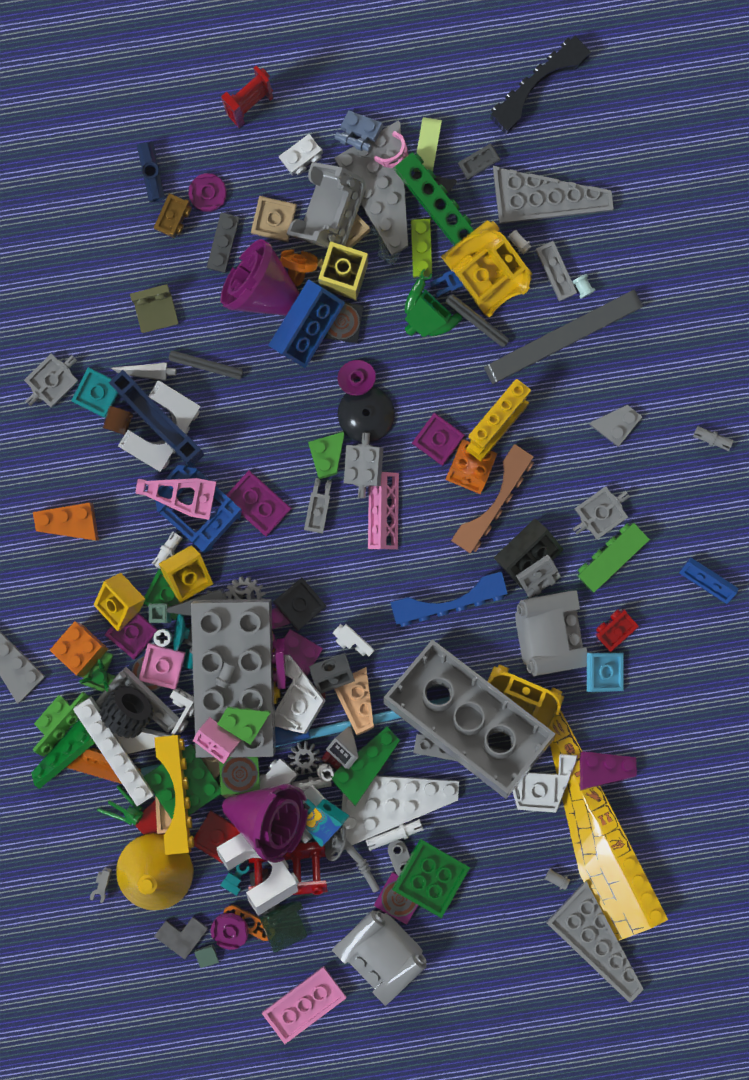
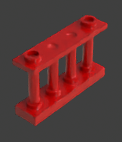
[221,65,273,129]
[248,842,328,895]

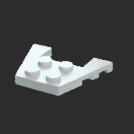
[275,655,325,734]
[513,754,578,813]

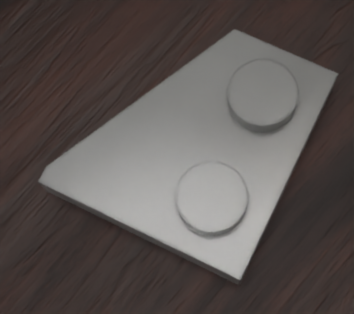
[589,405,642,447]

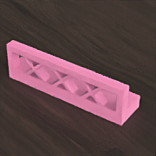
[368,472,399,549]

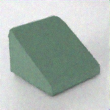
[149,604,171,623]
[194,944,219,968]

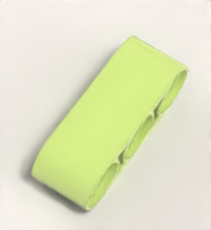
[413,117,442,172]

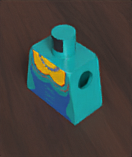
[303,799,349,847]

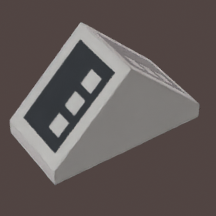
[326,726,358,769]

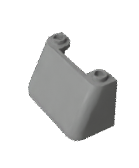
[287,162,366,248]

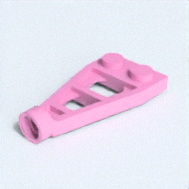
[136,478,217,520]

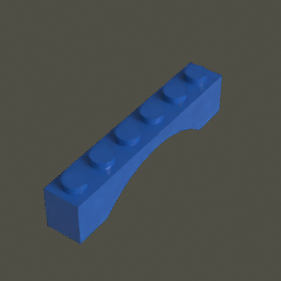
[390,572,508,627]

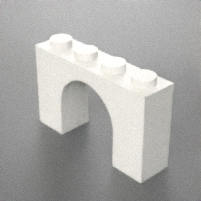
[118,381,200,472]
[217,833,299,916]

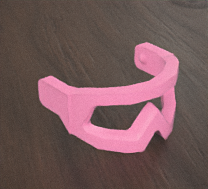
[374,131,408,168]

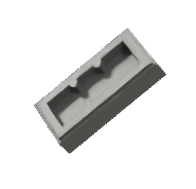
[458,143,500,180]

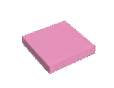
[139,643,186,690]

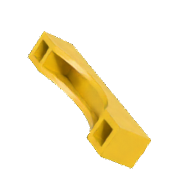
[154,735,194,855]

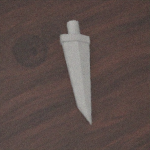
[111,362,177,381]

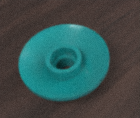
[173,614,189,651]

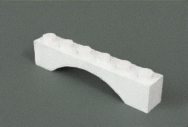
[73,697,154,806]

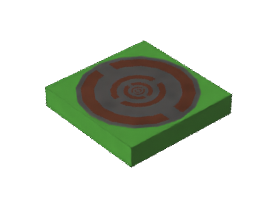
[219,757,260,795]

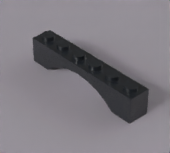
[490,36,591,135]

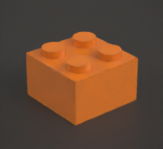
[50,621,108,677]

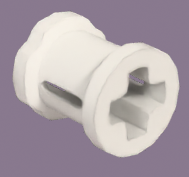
[153,629,173,647]

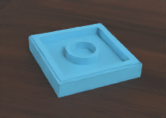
[587,653,624,692]

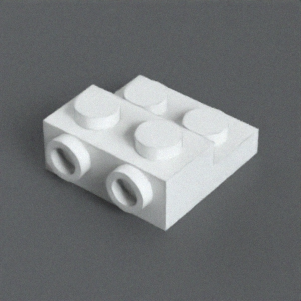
[333,624,374,656]

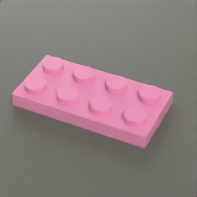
[262,966,347,1044]

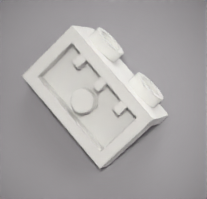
[279,134,323,176]

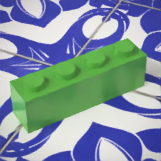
[576,523,650,593]

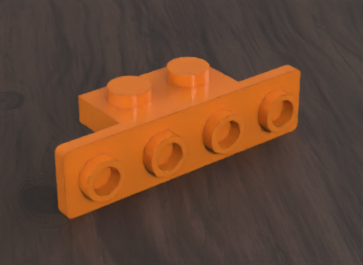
[65,748,141,784]

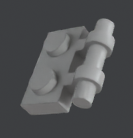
[516,554,561,598]

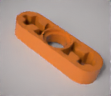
[223,904,275,941]

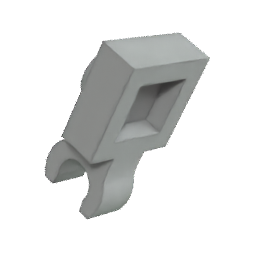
[90,867,112,903]

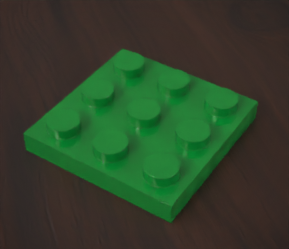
[143,744,221,819]
[392,839,470,918]

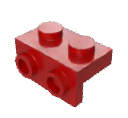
[595,609,639,652]

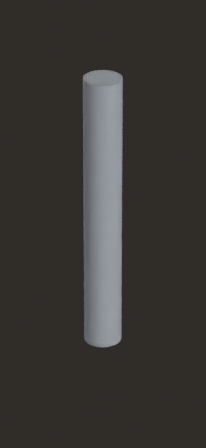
[95,672,126,708]

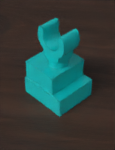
[220,863,250,896]

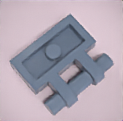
[335,110,384,152]

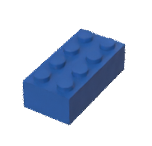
[268,279,345,368]

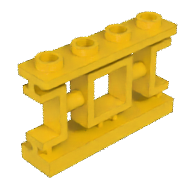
[466,379,531,461]

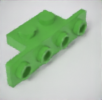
[33,692,94,757]

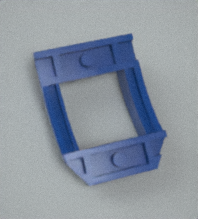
[154,465,242,553]

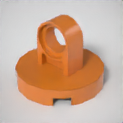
[280,249,318,286]

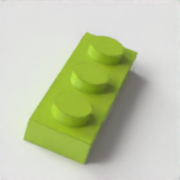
[411,219,432,278]

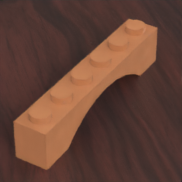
[451,444,534,553]

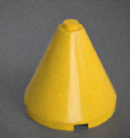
[116,833,194,910]

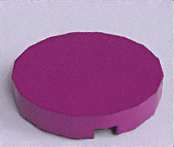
[188,173,227,212]
[210,913,249,950]

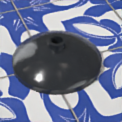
[338,386,395,442]

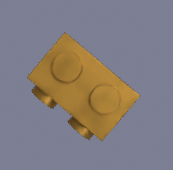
[154,193,192,238]

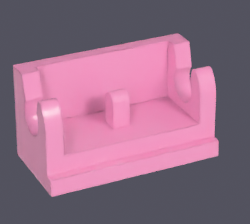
[192,717,241,764]

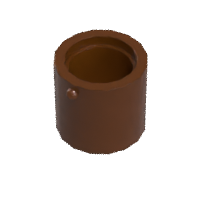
[103,406,133,435]

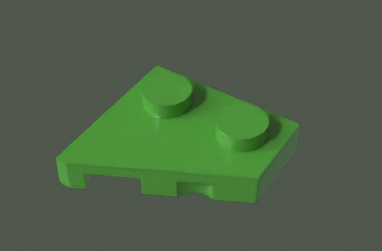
[217,706,271,745]

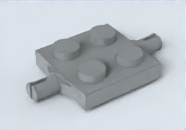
[24,354,79,408]
[344,433,383,498]
[572,486,630,540]

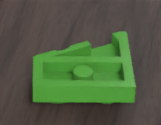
[308,432,345,479]

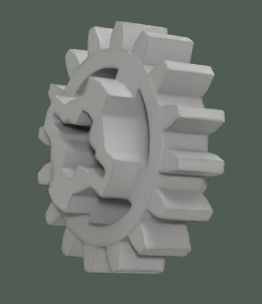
[225,576,266,600]

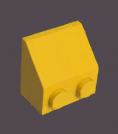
[159,545,213,603]
[94,573,145,631]

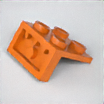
[445,439,497,494]

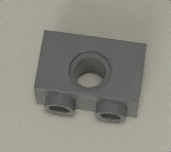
[309,653,355,694]

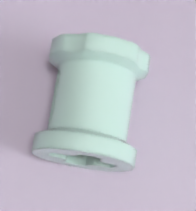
[572,274,596,299]

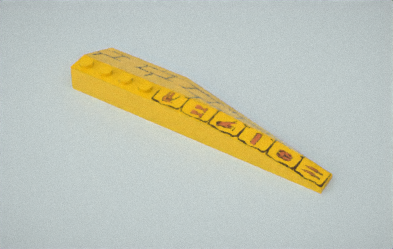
[550,711,668,941]

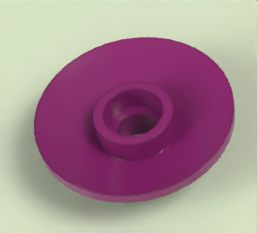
[337,360,376,395]

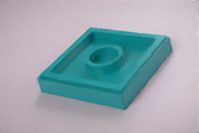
[71,367,118,418]

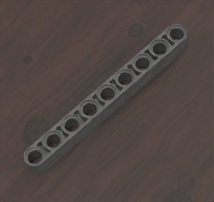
[484,289,644,384]

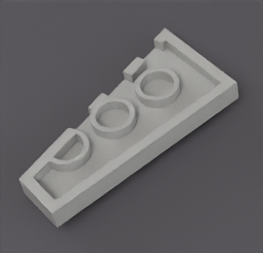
[0,631,46,704]

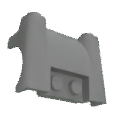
[515,590,587,676]
[332,911,427,1006]

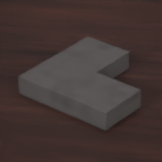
[154,916,208,959]

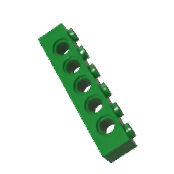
[393,152,474,246]

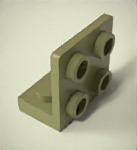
[130,284,179,333]

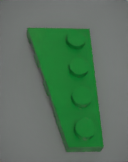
[31,719,95,789]
[331,727,400,807]

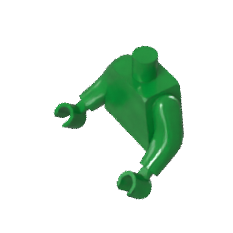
[404,269,463,337]

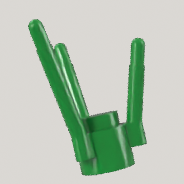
[79,659,109,692]
[97,785,144,826]

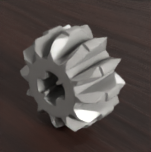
[288,741,321,774]

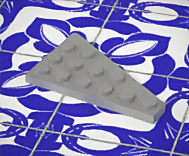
[334,120,408,256]

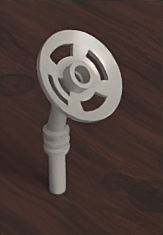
[325,824,380,892]

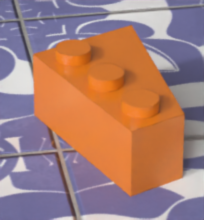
[33,503,99,541]

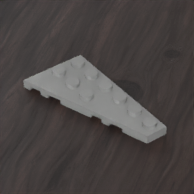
[493,166,614,224]
[546,881,643,1003]

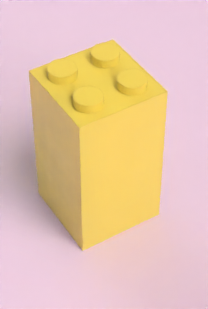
[318,241,368,300]

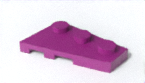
[580,751,637,791]

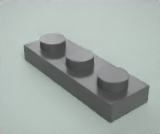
[206,212,240,273]

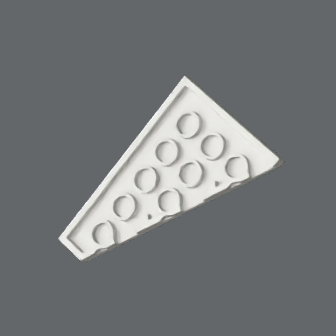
[340,775,459,845]

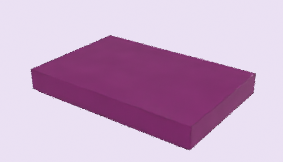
[226,470,292,537]

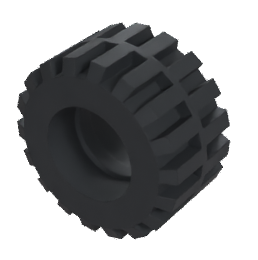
[99,686,154,738]

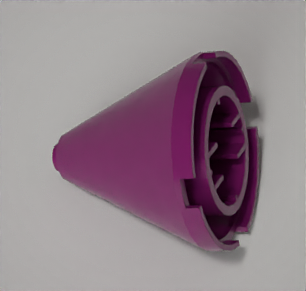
[220,239,300,316]
[222,784,308,863]

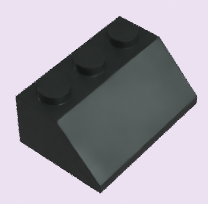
[494,519,564,589]

